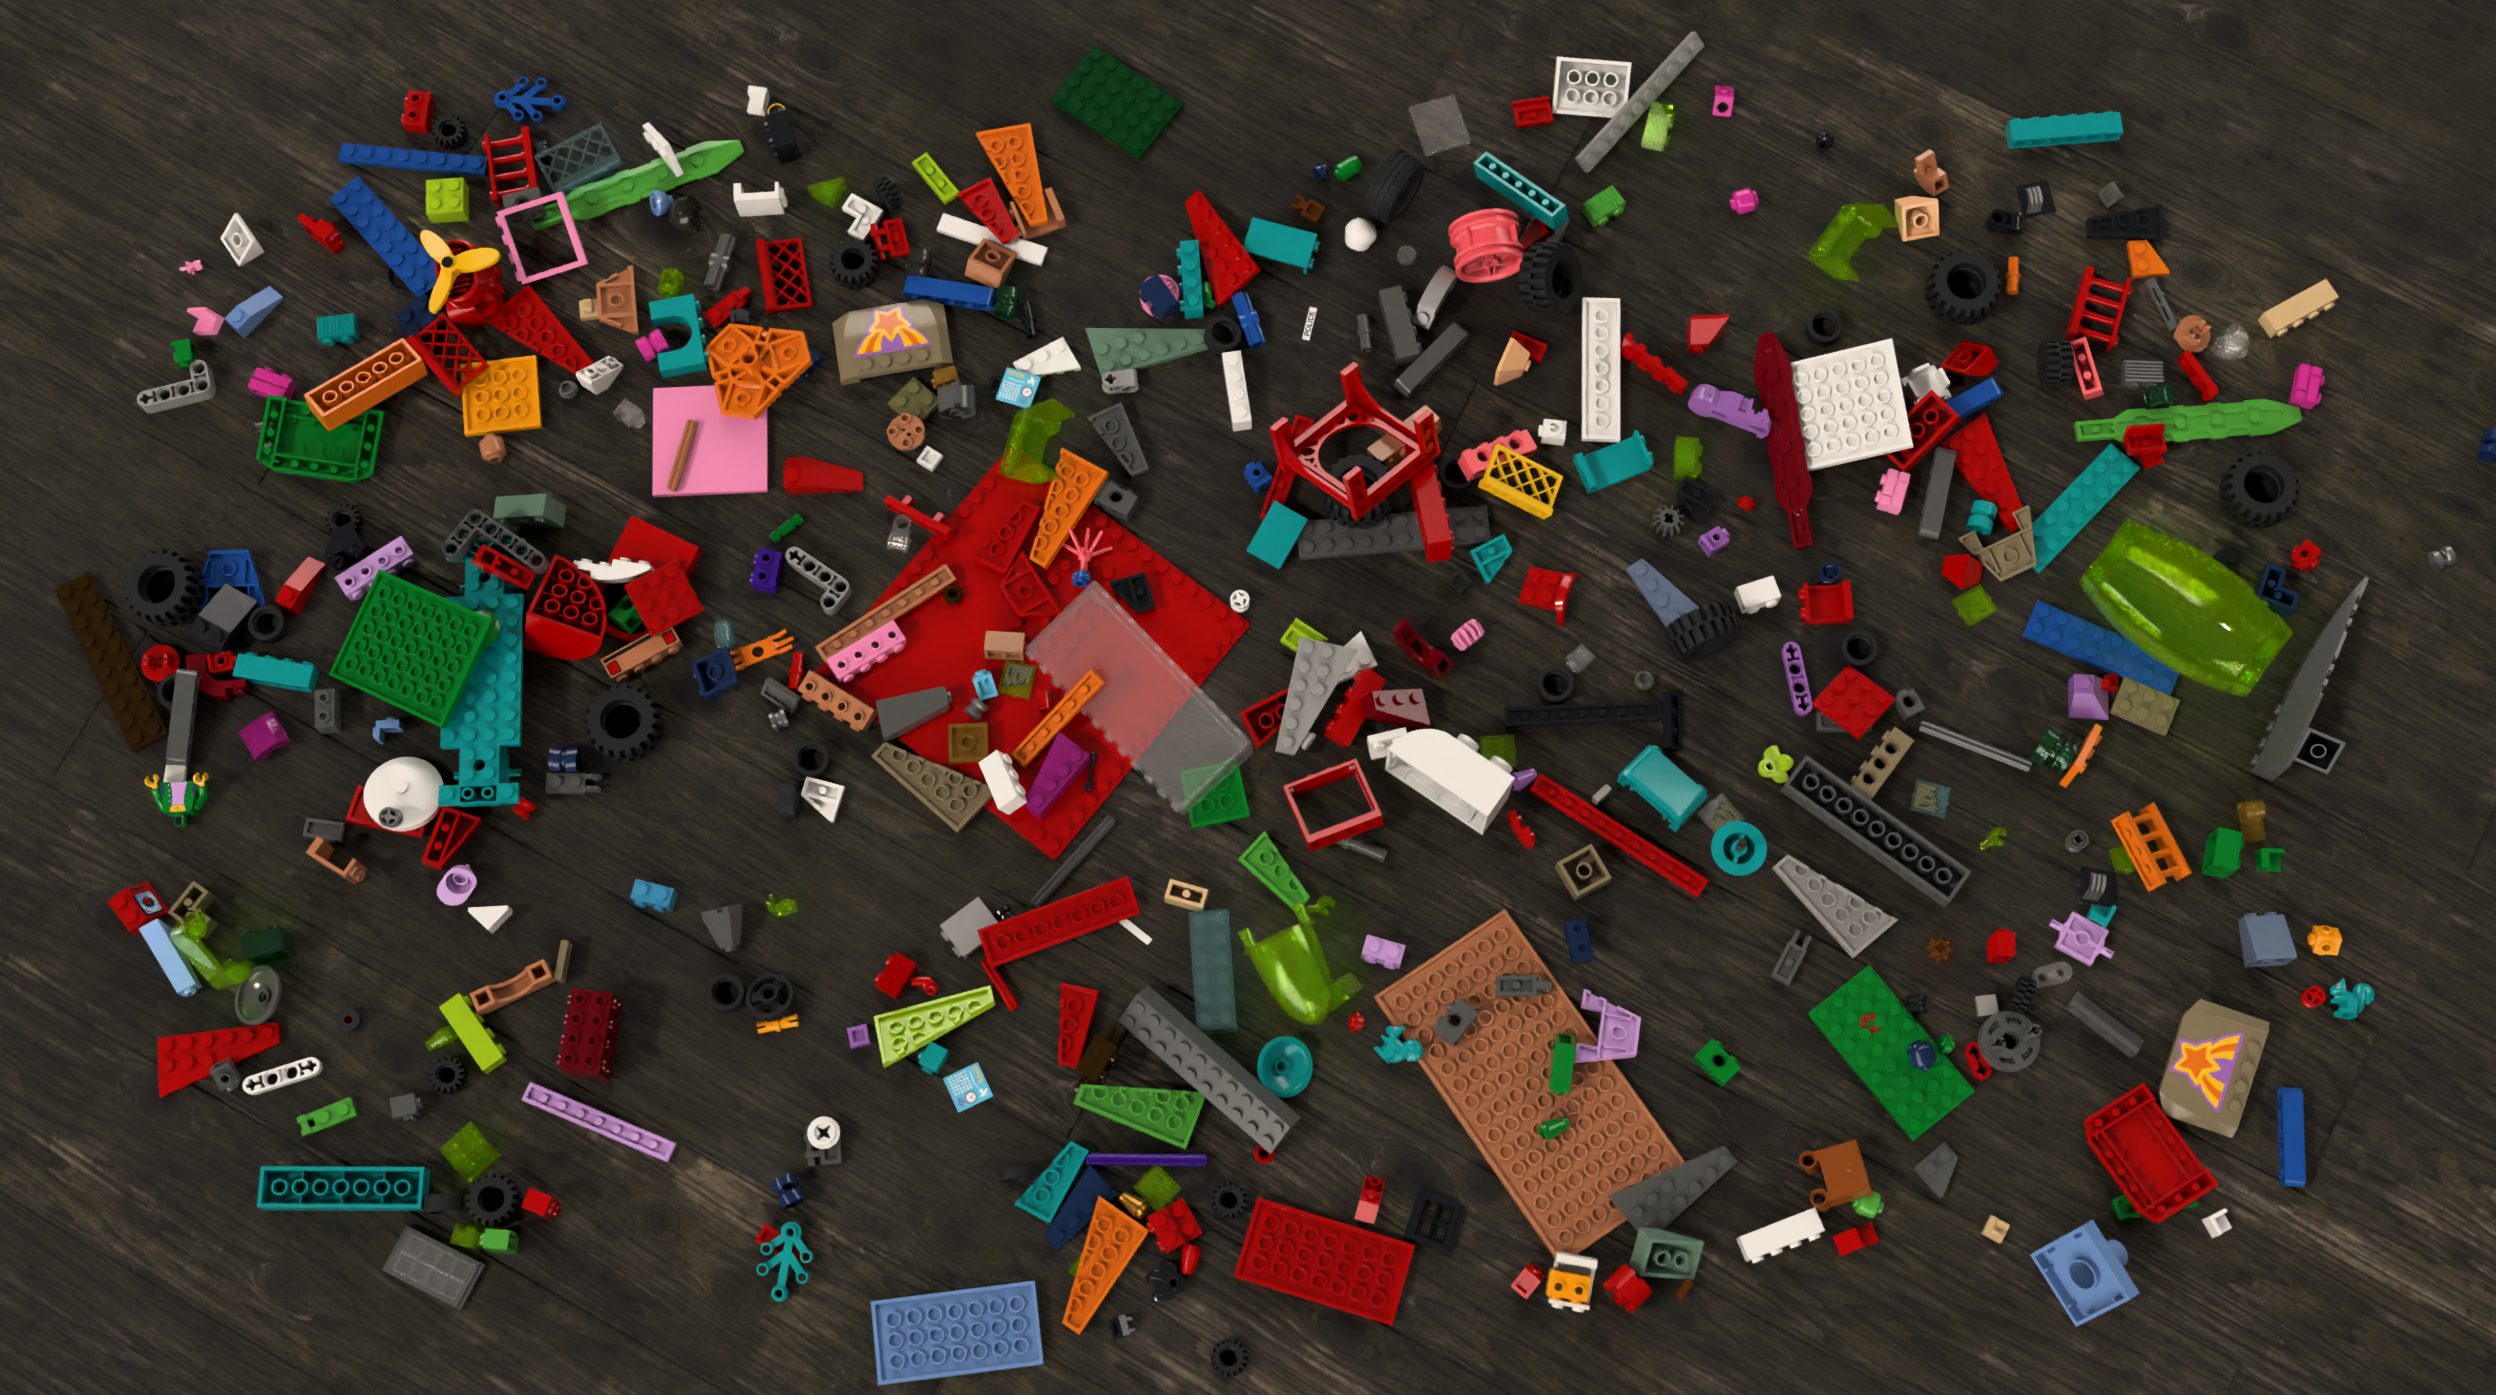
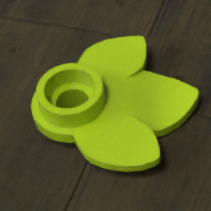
[1758,745,1794,783]

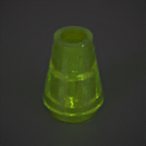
[425,1025,457,1052]

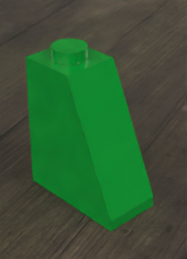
[1549,1033,1576,1095]

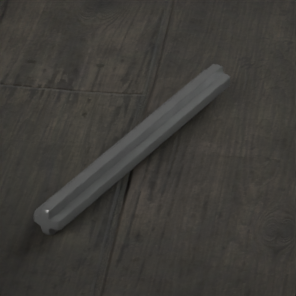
[1919,720,2033,772]
[1031,815,1116,908]

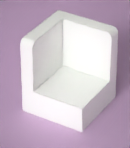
[747,85,770,116]
[2202,1208,2232,1238]

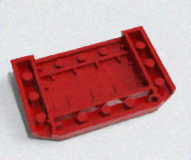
[2083,1082,2219,1224]

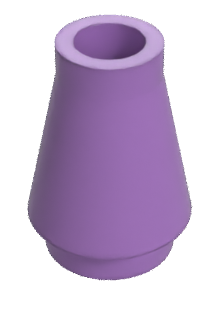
[1510,768,1538,791]

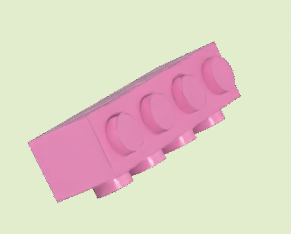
[826,620,906,684]

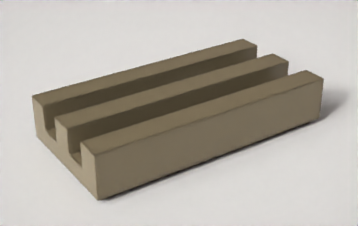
[554,940,573,983]

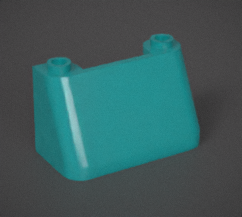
[1616,745,1708,833]

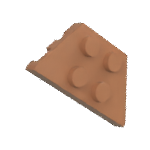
[596,265,639,335]

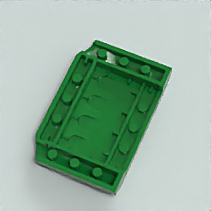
[256,395,385,483]

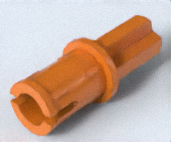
[2005,257,2021,295]

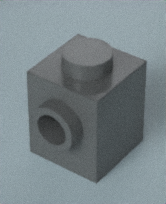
[390,1093,424,1122]

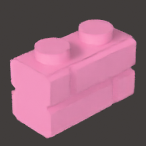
[1874,468,1911,515]

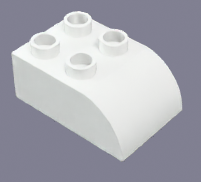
[1385,729,1515,835]

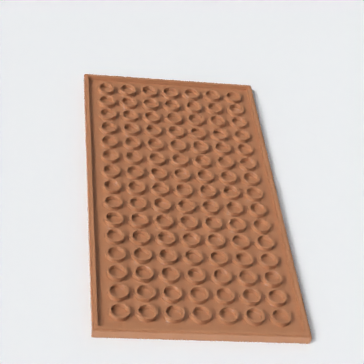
[1374,909,1685,1259]

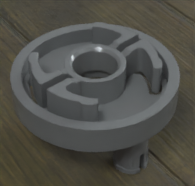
[1978,1011,2042,1073]

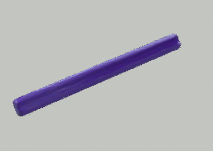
[1086,1153,1207,1166]

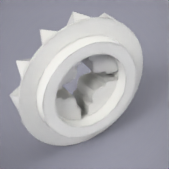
[807,1116,840,1149]

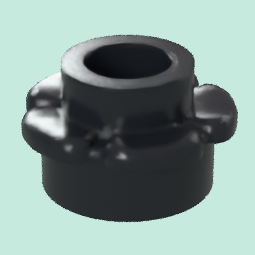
[1816,133,1834,150]

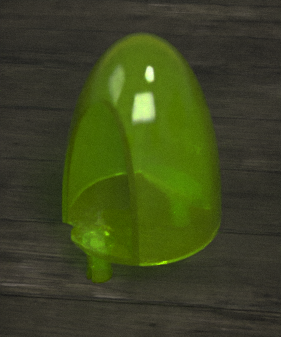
[1238,902,1333,1025]

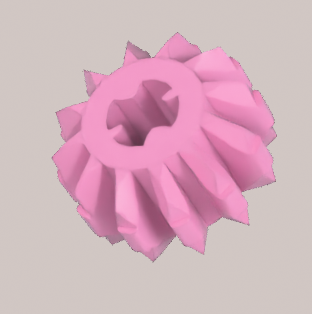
[1451,619,1484,651]

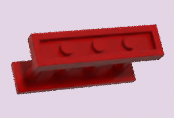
[482,126,541,208]
[2065,266,2133,352]

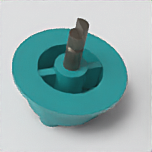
[1711,821,1767,876]

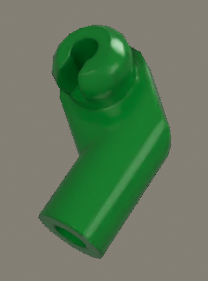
[1202,282,1216,310]

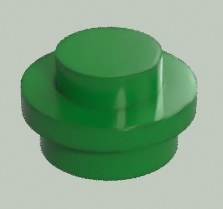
[1937,1034,1955,1054]

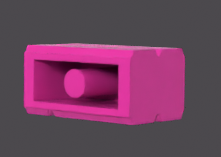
[2289,363,2325,409]
[248,367,296,400]

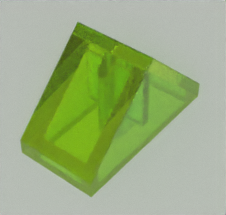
[807,177,847,209]

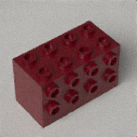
[557,988,623,1081]

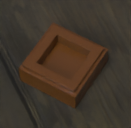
[1674,1278,1694,1301]

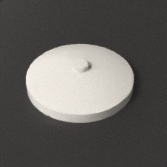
[363,757,444,831]

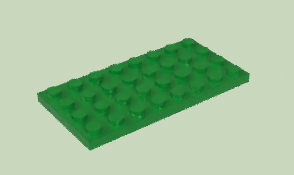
[1807,965,1975,1142]

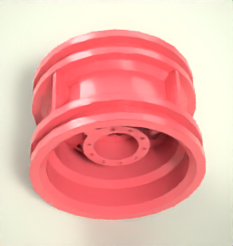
[1448,209,1525,283]

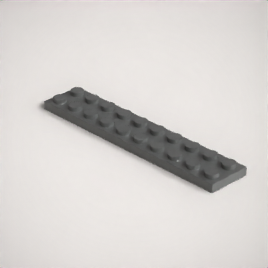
[1297,505,1491,560]

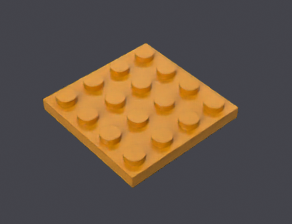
[460,355,542,437]

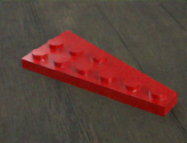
[1185,190,1261,308]
[489,285,594,375]
[1939,413,2023,534]

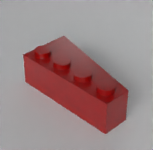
[1239,688,1289,750]

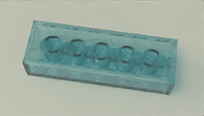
[1188,909,1237,1034]

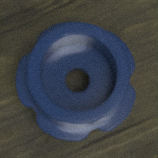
[1313,163,1329,181]

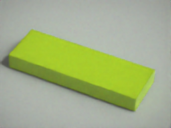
[912,152,959,205]

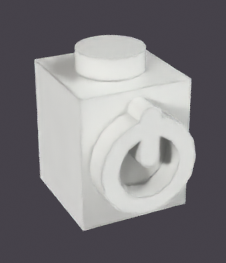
[1538,419,1567,446]

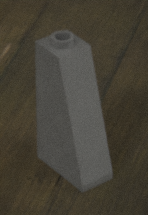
[876,686,953,743]

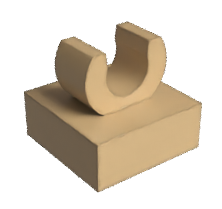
[579,299,599,321]
[1981,1215,2010,1244]

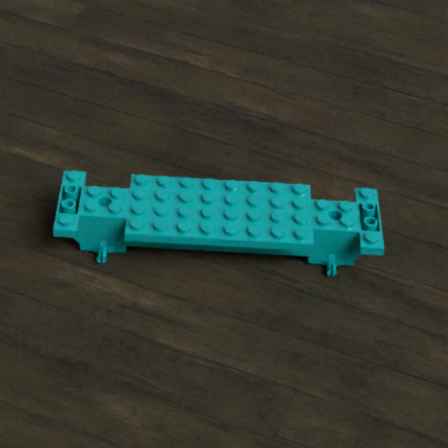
[438,538,526,807]

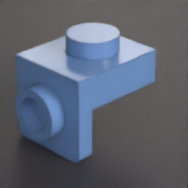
[373,717,405,744]

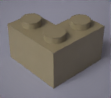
[167,881,218,940]

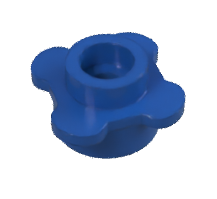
[1072,570,1091,587]

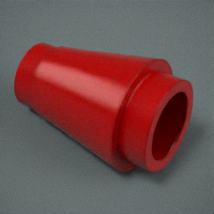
[1181,1243,1202,1275]

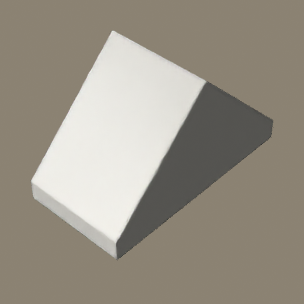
[468,905,513,934]

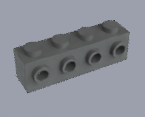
[1378,285,1422,366]

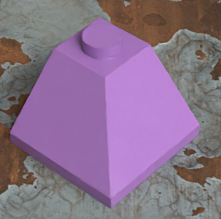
[2068,674,2109,720]

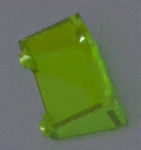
[170,907,252,990]

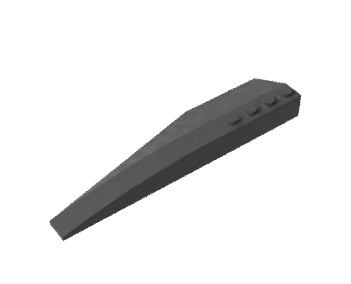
[2250,577,2369,782]

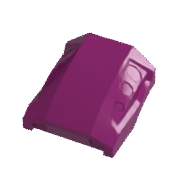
[238,711,291,762]

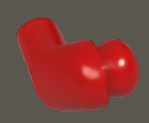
[911,976,938,996]

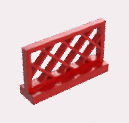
[756,238,812,315]
[406,313,489,398]

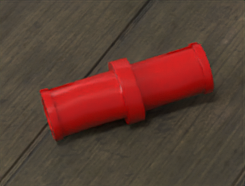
[788,652,806,692]

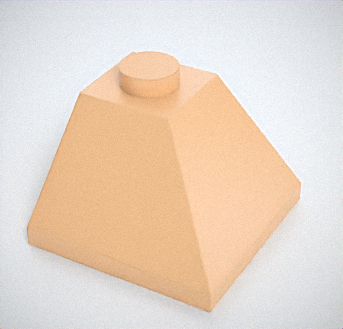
[1895,196,1940,242]
[1494,338,1532,386]

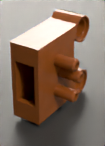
[1799,1139,1874,1212]

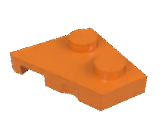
[2126,240,2170,279]

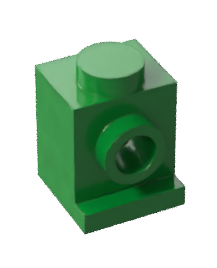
[170,339,197,370]

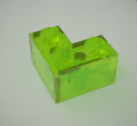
[1641,101,1676,152]

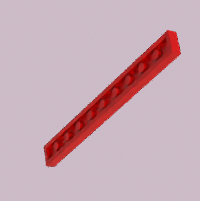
[1530,774,1709,898]

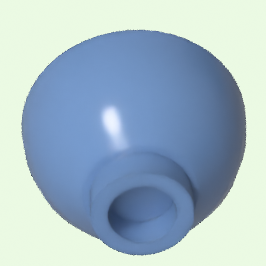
[650,190,673,216]

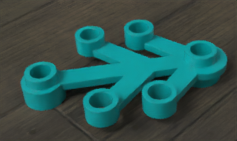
[756,1221,814,1302]

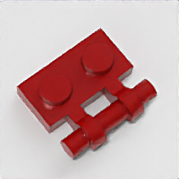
[870,218,910,261]

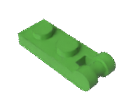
[296,1097,358,1138]

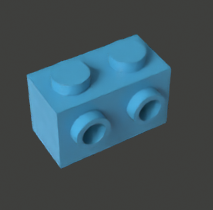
[630,879,678,913]

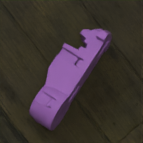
[1688,384,1772,439]

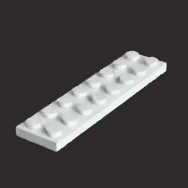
[1581,297,1620,442]

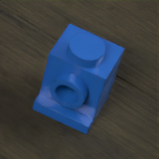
[1244,461,1272,494]

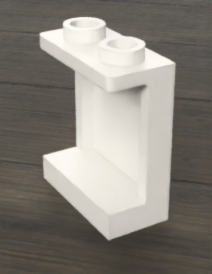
[734,182,787,217]
[1548,1251,1598,1313]

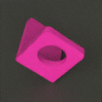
[1712,86,1734,117]

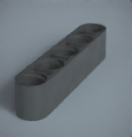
[1393,322,1470,398]
[1918,446,1956,540]
[166,668,200,766]

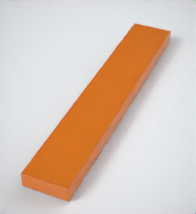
[1011,669,1106,768]

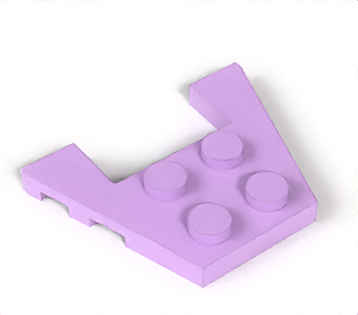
[1574,989,1641,1063]

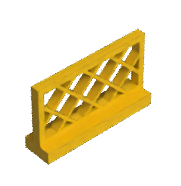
[1478,444,1563,519]

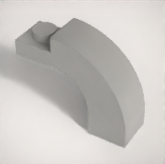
[1412,265,1458,330]

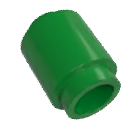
[1334,155,1362,182]

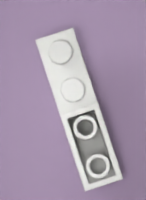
[574,557,655,584]

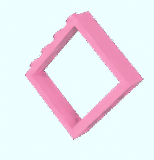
[495,191,589,285]

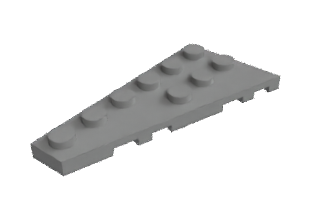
[1275,637,1357,756]
[1772,855,1898,959]

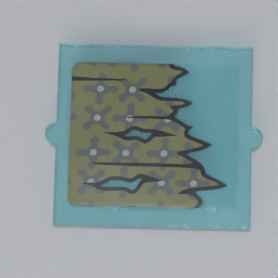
[1910,779,1951,819]

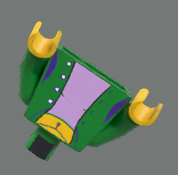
[145,772,209,827]

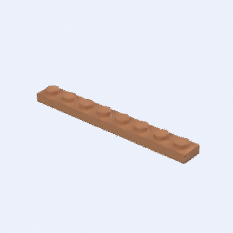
[815,564,956,664]

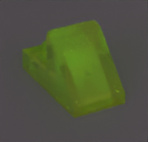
[1320,972,1364,1012]

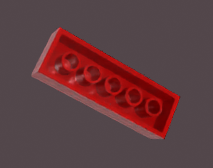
[1405,445,1454,563]

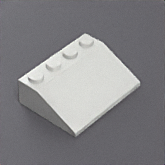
[1552,57,1631,118]

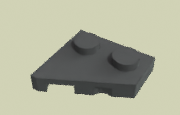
[1913,1142,1958,1199]

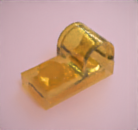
[2237,800,2266,843]

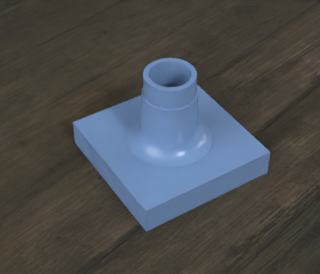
[2030,1219,2140,1327]

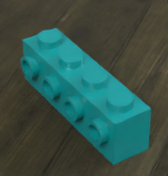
[1176,240,1204,319]

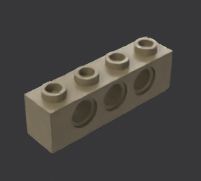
[1848,727,1914,800]

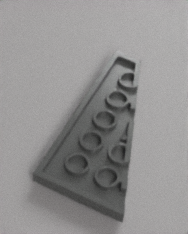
[1607,1145,1738,1232]

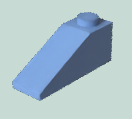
[225,286,284,339]

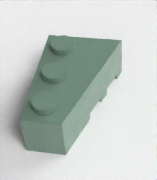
[493,494,566,528]

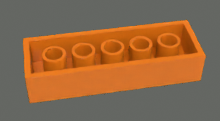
[304,338,428,432]

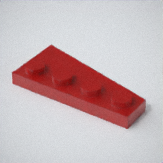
[957,177,1020,245]
[1620,332,1688,395]
[1058,982,1100,1069]

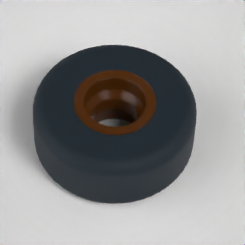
[336,1008,362,1033]

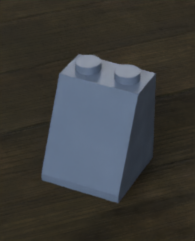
[2238,912,2297,968]

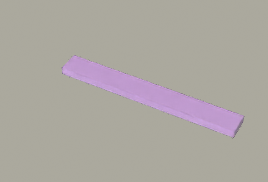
[522,1082,677,1163]

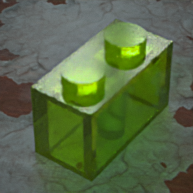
[1673,436,1703,480]

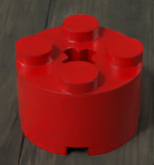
[1602,1264,1652,1314]

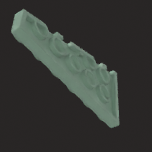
[1085,328,1208,379]

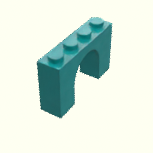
[649,294,709,378]

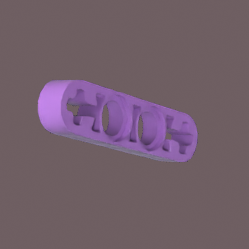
[1781,642,1813,716]

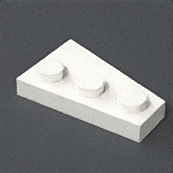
[642,122,683,177]
[1013,337,1081,377]

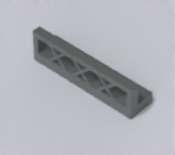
[2064,991,2144,1058]

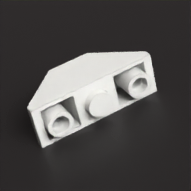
[576,356,624,395]

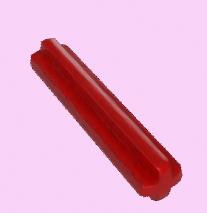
[981,958,1019,1011]

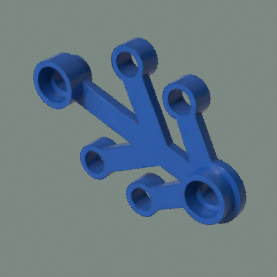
[494,77,567,124]

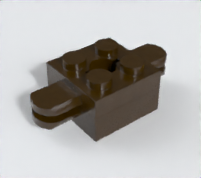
[1072,1024,1125,1096]

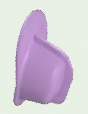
[437,864,477,906]

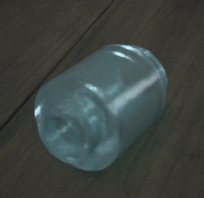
[713,620,735,649]

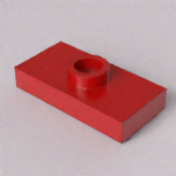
[1506,330,1548,363]

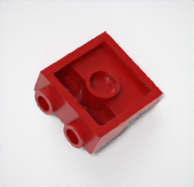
[297,213,346,255]
[1145,1198,1203,1255]

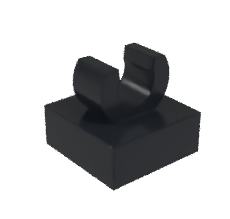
[1109,1314,1135,1340]

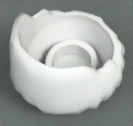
[1345,218,1377,251]

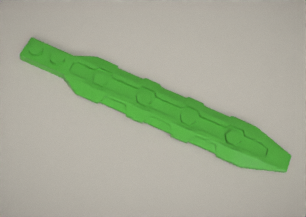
[530,140,744,232]
[2073,399,2302,443]

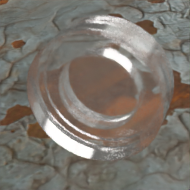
[1397,246,1416,265]

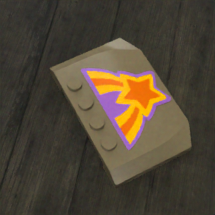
[832,299,954,385]
[2158,999,2269,1138]

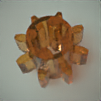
[1925,937,1952,963]

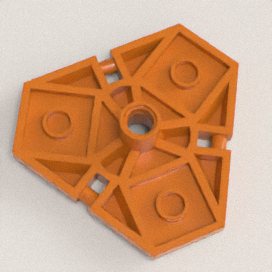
[705,323,813,420]

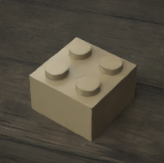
[1555,844,1611,901]

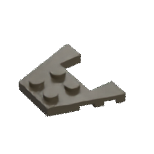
[1959,505,2037,582]

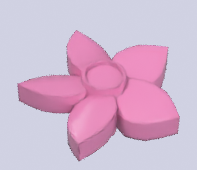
[179,260,203,274]

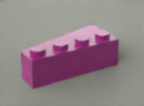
[1024,732,1091,821]

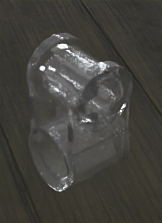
[887,514,913,554]

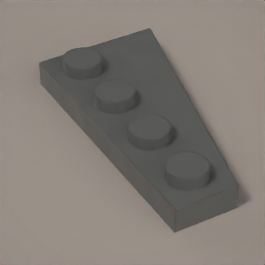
[1087,402,1150,478]

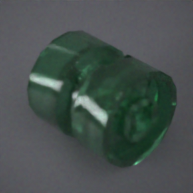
[993,286,1021,320]

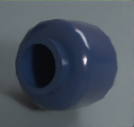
[1906,1039,1937,1071]

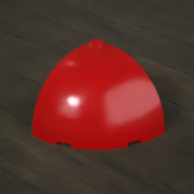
[524,554,607,660]

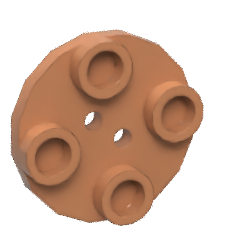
[2174,315,2211,353]
[887,413,926,451]

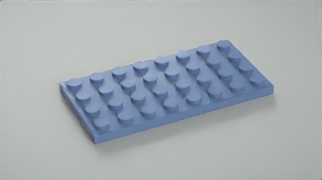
[871,1281,1044,1386]

